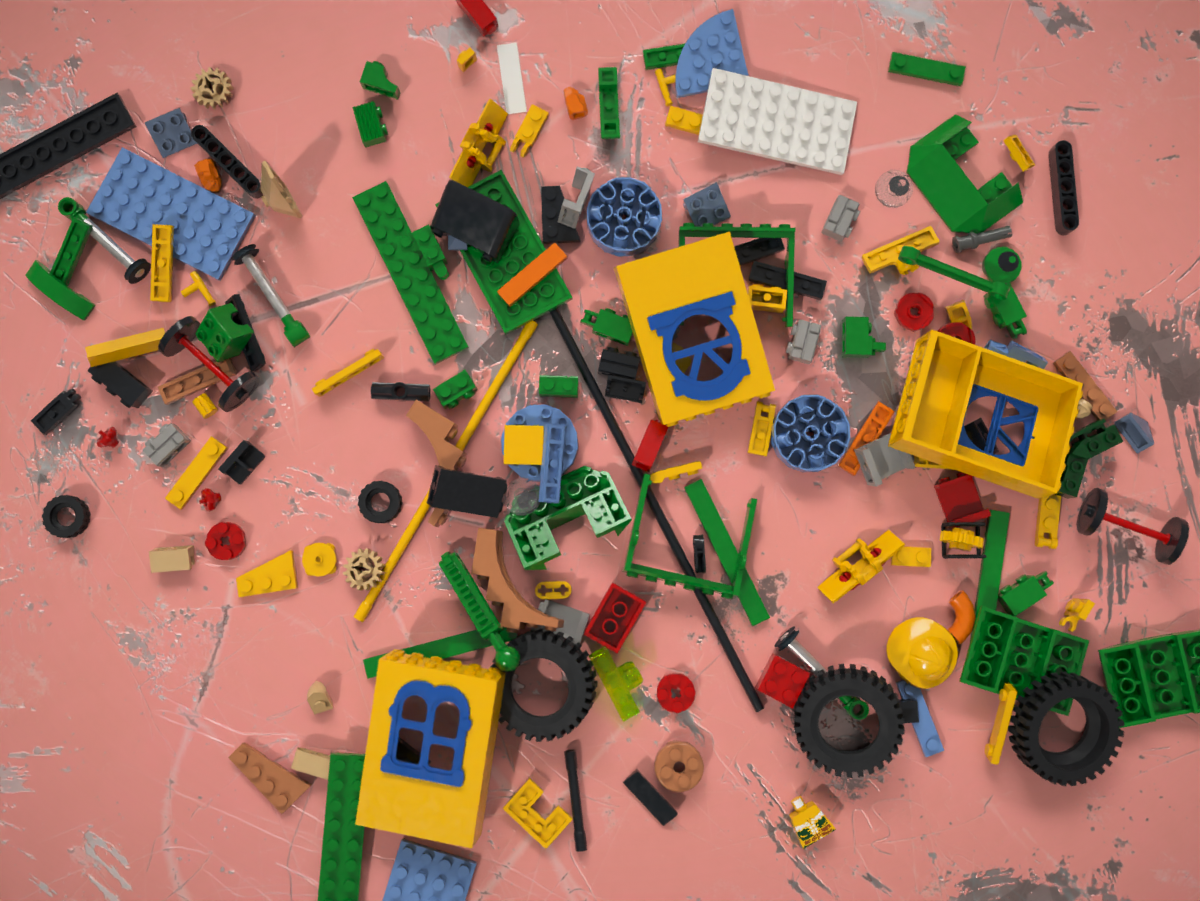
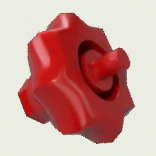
[96,427,119,448]
[199,488,221,512]

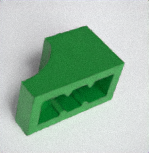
[360,61,400,100]

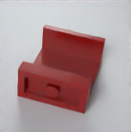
[934,472,991,529]

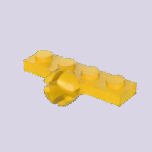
[862,226,940,275]

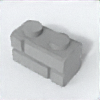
[821,195,860,242]
[786,320,821,364]
[143,423,191,467]

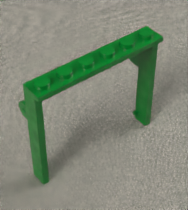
[678,223,796,327]
[622,473,757,600]

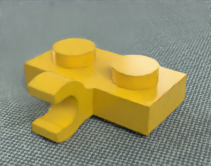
[1059,598,1095,632]

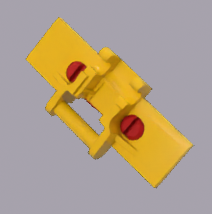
[449,99,508,187]
[817,529,905,603]

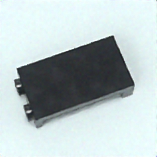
[427,465,507,518]

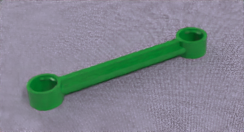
[898,246,1010,300]

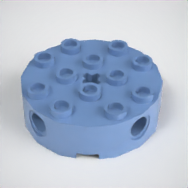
[587,177,662,257]
[771,395,850,472]
[501,404,578,482]

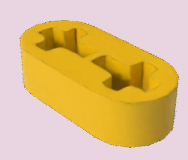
[535,581,572,599]

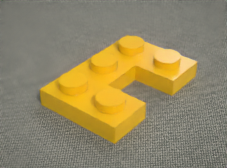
[503,778,573,849]

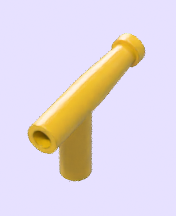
[655,69,675,107]
[180,271,216,306]

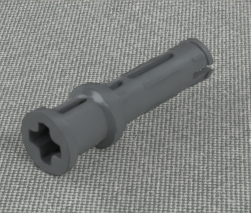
[952,226,1012,253]

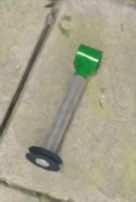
[58,197,151,284]
[231,244,311,347]
[774,626,869,720]

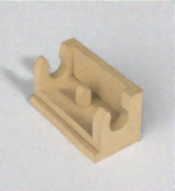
[149,545,195,573]

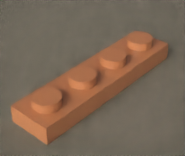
[1053,351,1118,420]
[158,358,237,405]

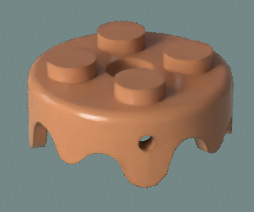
[654,740,704,792]

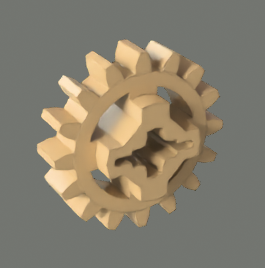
[191,67,234,110]
[343,548,385,591]

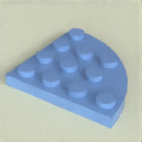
[675,9,749,98]

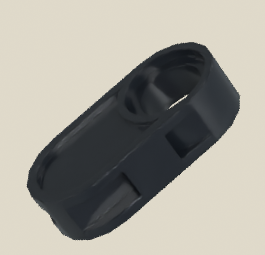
[693,534,706,573]

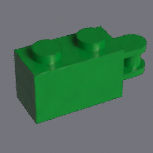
[412,224,449,280]
[984,282,1027,339]
[580,308,633,346]
[998,571,1054,616]

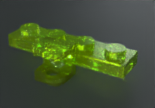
[588,646,643,722]

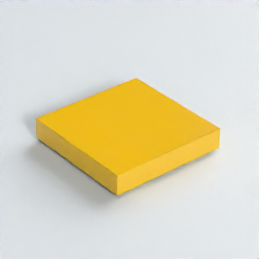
[504,425,544,465]

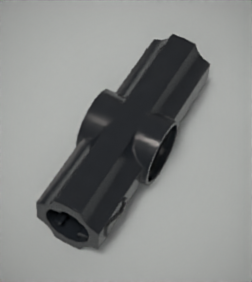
[371,382,431,402]

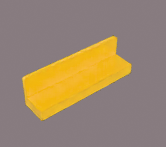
[85,328,165,367]

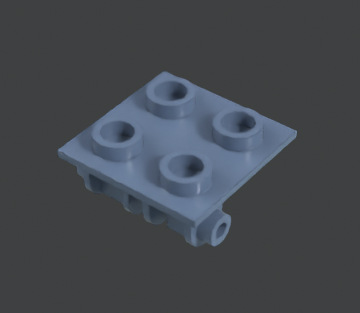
[145,108,197,158]
[683,182,731,227]

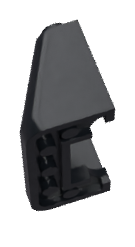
[430,180,519,263]

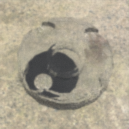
[875,170,913,208]
[503,478,540,515]

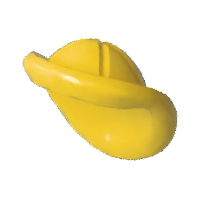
[886,617,958,689]

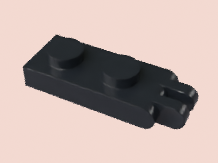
[31,388,81,435]

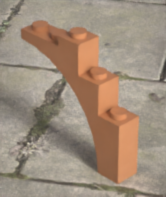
[406,399,467,527]
[471,528,564,633]

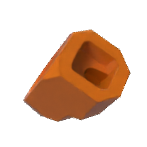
[564,86,588,120]
[194,159,222,193]

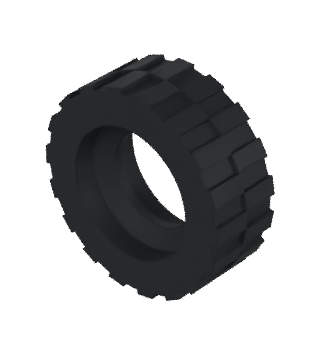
[358,481,403,524]
[42,495,91,538]

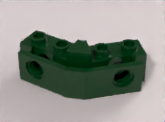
[1056,418,1123,499]

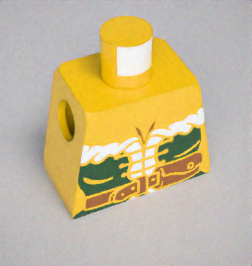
[789,796,836,849]

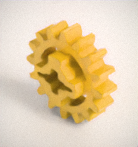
[940,528,984,552]

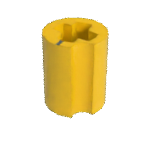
[192,393,218,419]

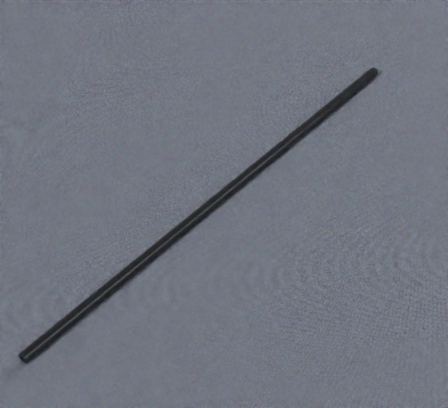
[550,307,764,712]

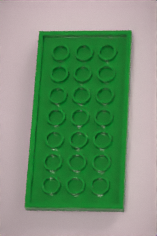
[435,170,573,335]

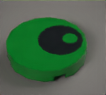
[982,247,1022,284]

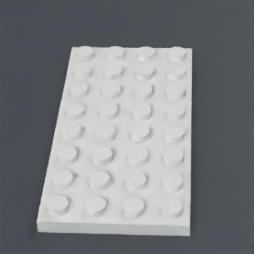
[698,68,857,175]

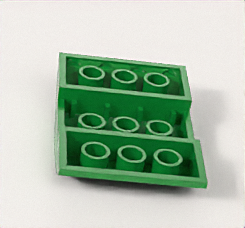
[959,606,1089,716]
[1098,629,1200,728]

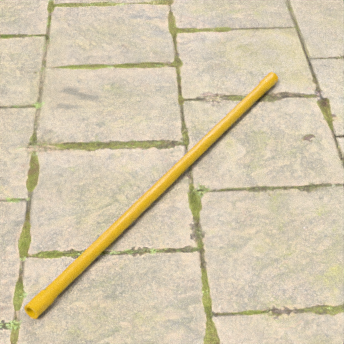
[353,321,538,622]

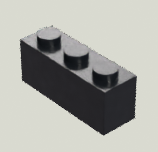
[87,361,152,408]

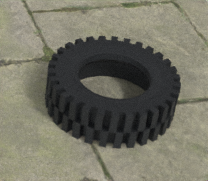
[490,629,597,742]
[794,664,905,778]
[1008,672,1124,786]

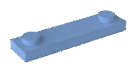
[539,424,566,503]
[896,680,944,757]

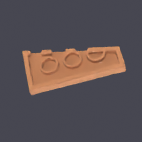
[228,742,312,814]

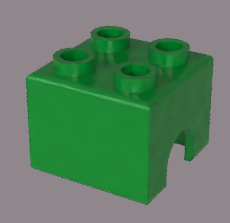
[195,303,254,362]

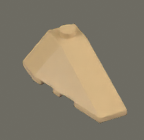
[261,160,303,218]

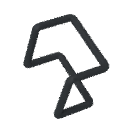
[941,522,987,559]

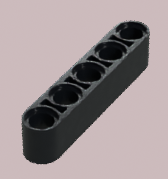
[191,125,263,199]
[1048,140,1079,236]

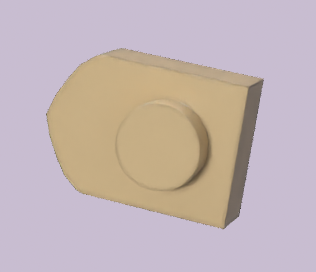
[307,681,333,714]

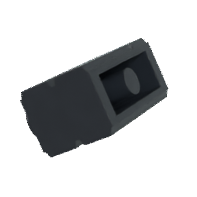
[598,347,640,380]

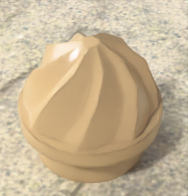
[1076,399,1093,419]

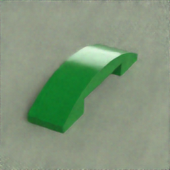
[598,67,620,139]
[25,260,96,320]

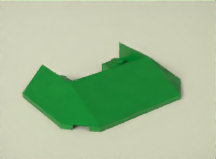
[906,114,1024,234]
[504,466,632,570]

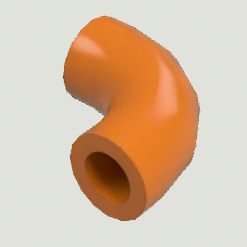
[947,590,976,645]

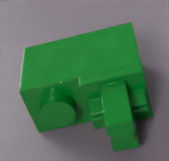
[842,316,886,358]

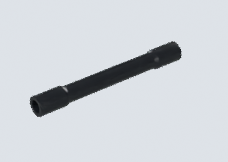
[564,750,587,852]

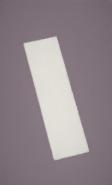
[497,42,527,114]

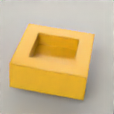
[457,48,477,72]

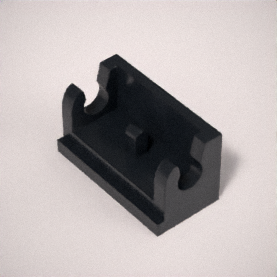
[605,375,646,404]

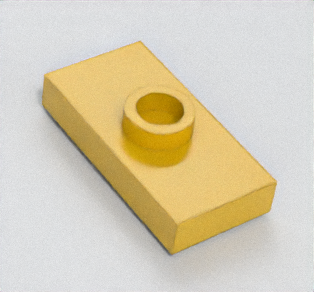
[1003,135,1035,172]

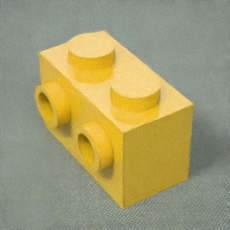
[747,284,787,313]

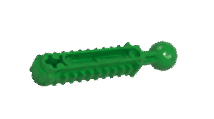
[439,551,520,671]

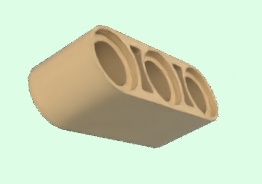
[291,748,330,780]

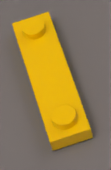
[150,224,174,302]
[312,349,384,397]
[165,436,228,510]
[985,683,1017,765]

